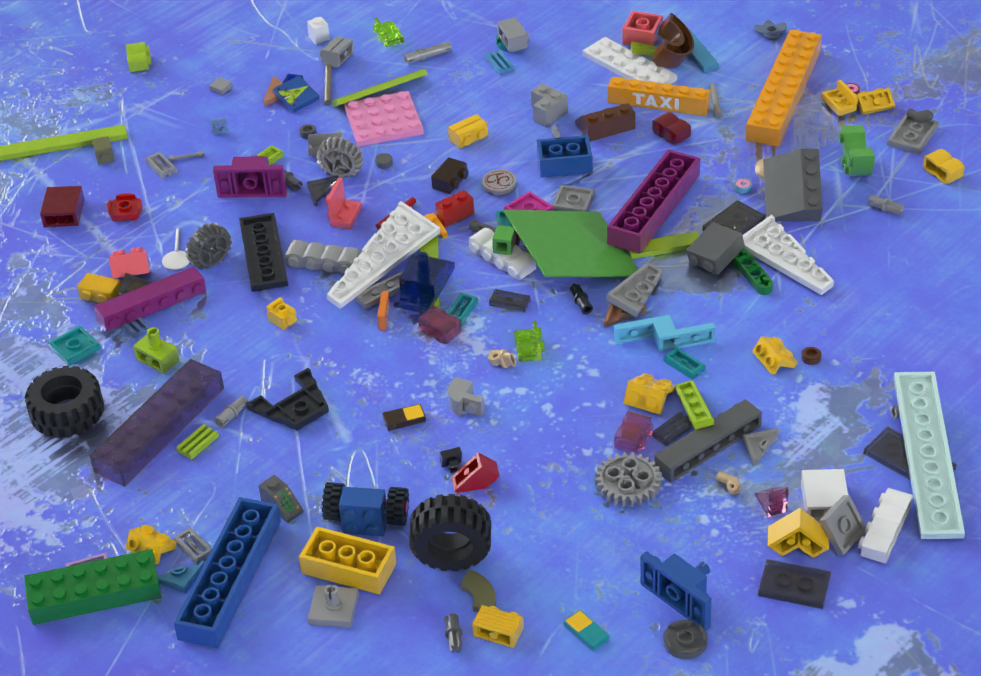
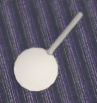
[162,228,190,271]

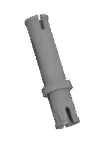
[404,41,452,64]

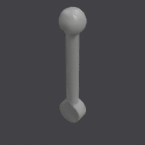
[168,151,204,162]

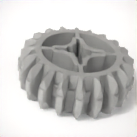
[316,136,363,178]

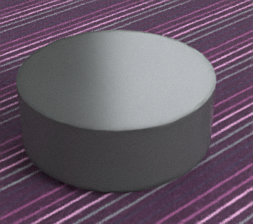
[299,124,317,139]
[375,153,393,169]

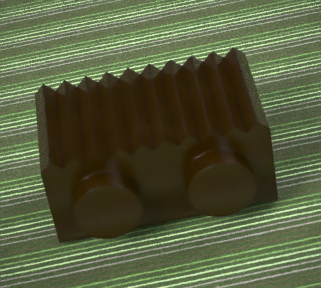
[431,157,469,194]

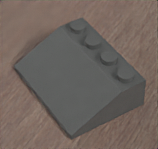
[763,149,823,221]

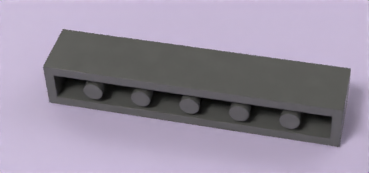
[654,399,762,483]

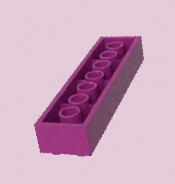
[607,149,700,254]

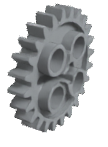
[595,452,662,507]

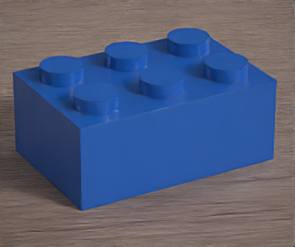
[536,135,593,177]

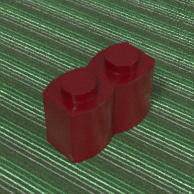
[652,112,691,145]

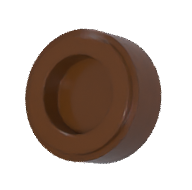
[801,347,821,365]

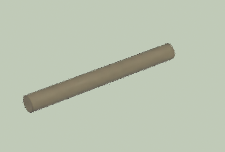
[324,64,332,105]

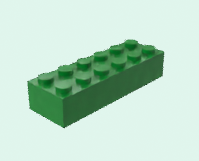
[24,549,162,625]

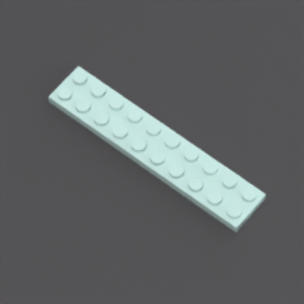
[894,372,965,539]

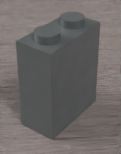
[686,222,745,275]

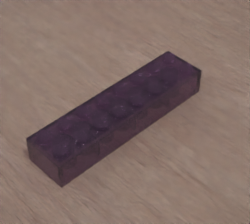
[89,359,224,487]

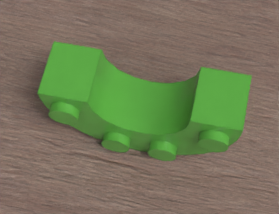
[838,125,875,177]

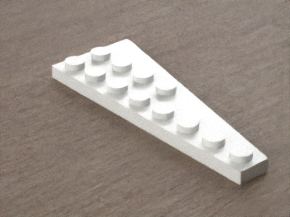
[327,201,440,309]

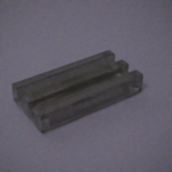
[489,289,531,313]
[652,411,693,446]

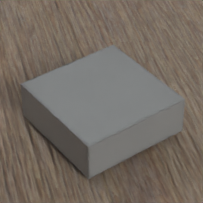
[209,77,233,95]

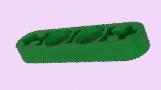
[732,247,773,295]

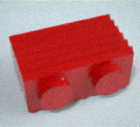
[435,190,475,228]

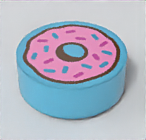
[734,178,752,194]

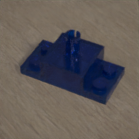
[393,252,455,314]

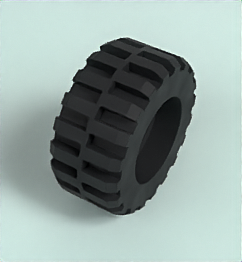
[25,366,104,438]
[409,494,492,571]

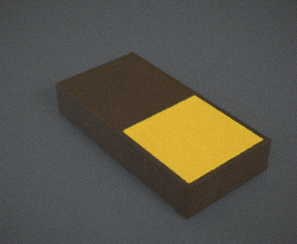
[382,404,426,431]

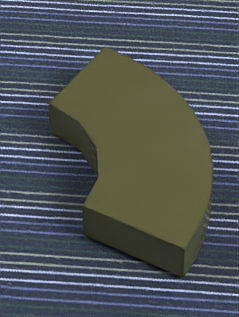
[460,569,496,612]

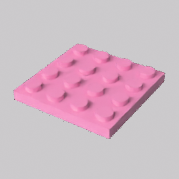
[344,91,424,147]

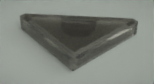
[307,175,339,206]
[117,273,153,297]

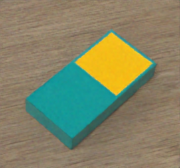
[564,609,610,651]

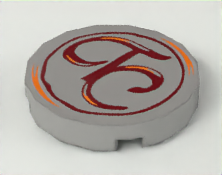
[482,169,517,196]

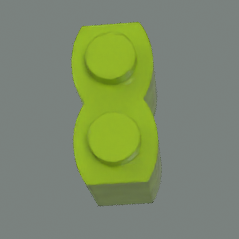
[126,42,152,72]

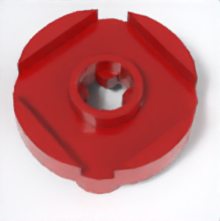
[107,193,143,222]

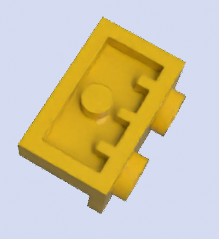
[857,88,896,115]

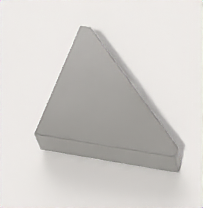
[742,428,779,466]

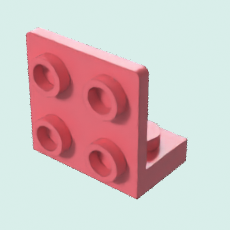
[326,178,362,230]

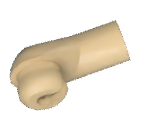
[716,471,741,494]

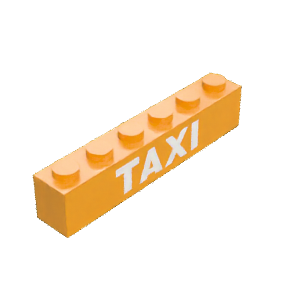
[608,77,711,116]

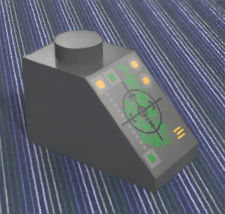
[258,475,304,523]

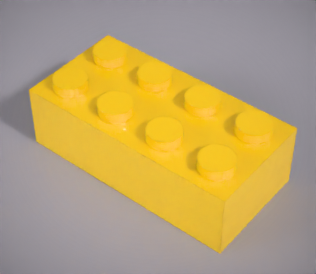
[299,527,397,595]

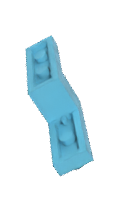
[614,315,715,352]

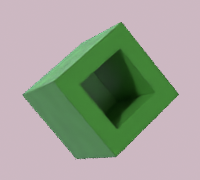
[492,225,516,255]

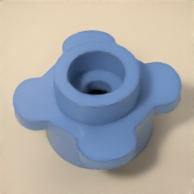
[211,118,228,135]

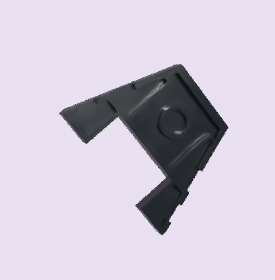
[246,368,329,430]

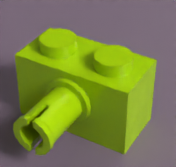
[133,327,179,374]

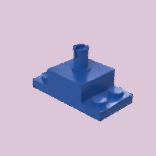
[640,551,712,631]

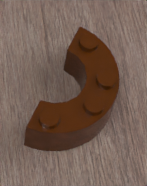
[652,13,694,68]

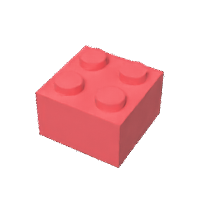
[622,11,663,46]
[109,247,151,279]

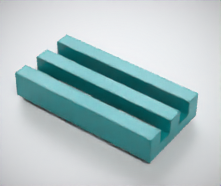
[445,293,478,325]
[663,347,706,380]

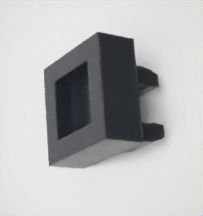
[440,447,462,473]

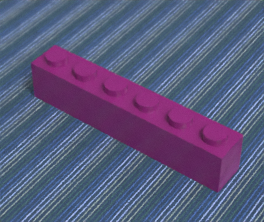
[94,266,206,332]

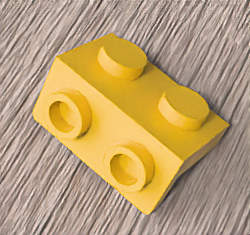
[821,80,858,116]
[752,336,798,375]
[125,525,177,565]

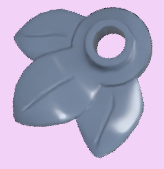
[754,20,787,40]

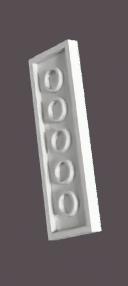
[582,37,677,84]

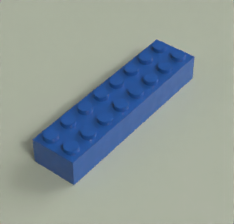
[174,497,281,648]

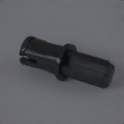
[570,283,593,314]

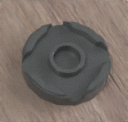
[663,620,708,659]

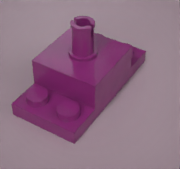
[213,155,288,197]

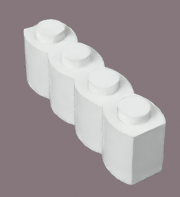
[469,228,536,280]
[858,488,913,564]

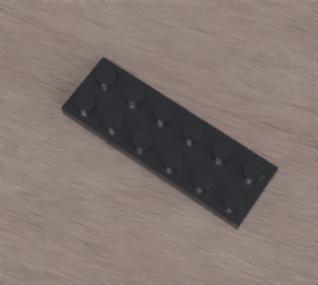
[239,213,288,292]

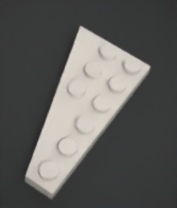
[742,215,834,295]

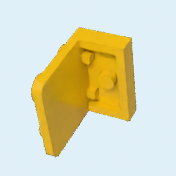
[623,373,675,415]

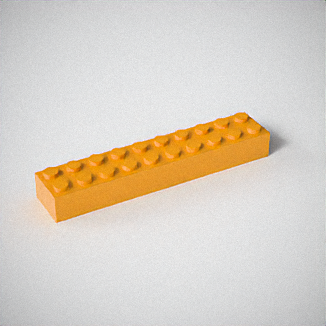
[746,30,822,147]

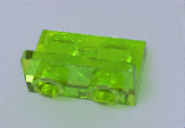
[373,17,404,47]
[514,321,545,362]

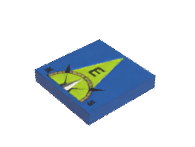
[273,75,319,113]

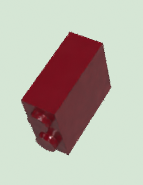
[40,186,85,227]

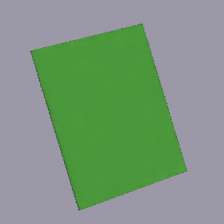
[503,210,638,277]

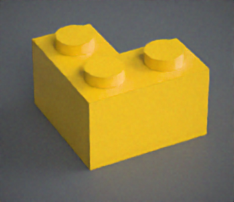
[768,508,829,558]

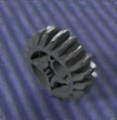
[185,222,232,270]

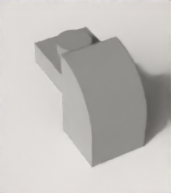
[448,377,485,417]

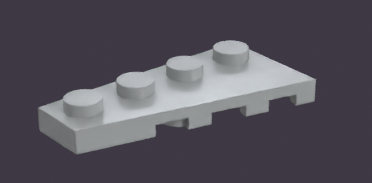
[606,262,663,318]

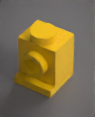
[266,297,297,330]

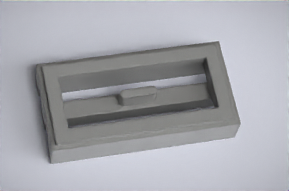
[145,152,177,180]
[173,527,212,565]

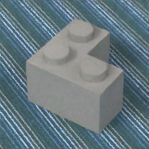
[531,83,568,128]

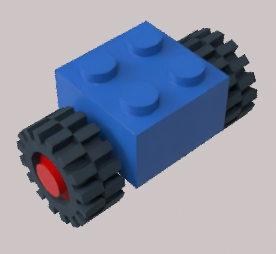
[322,482,409,536]

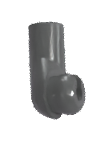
[906,108,934,123]

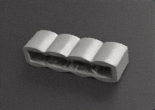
[285,240,361,274]

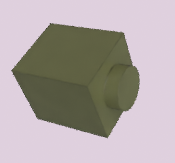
[92,136,115,165]

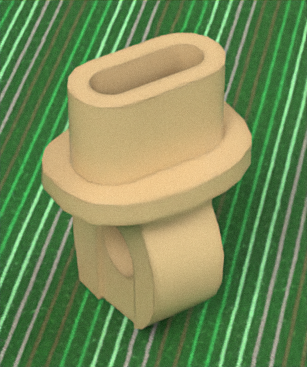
[488,349,516,368]

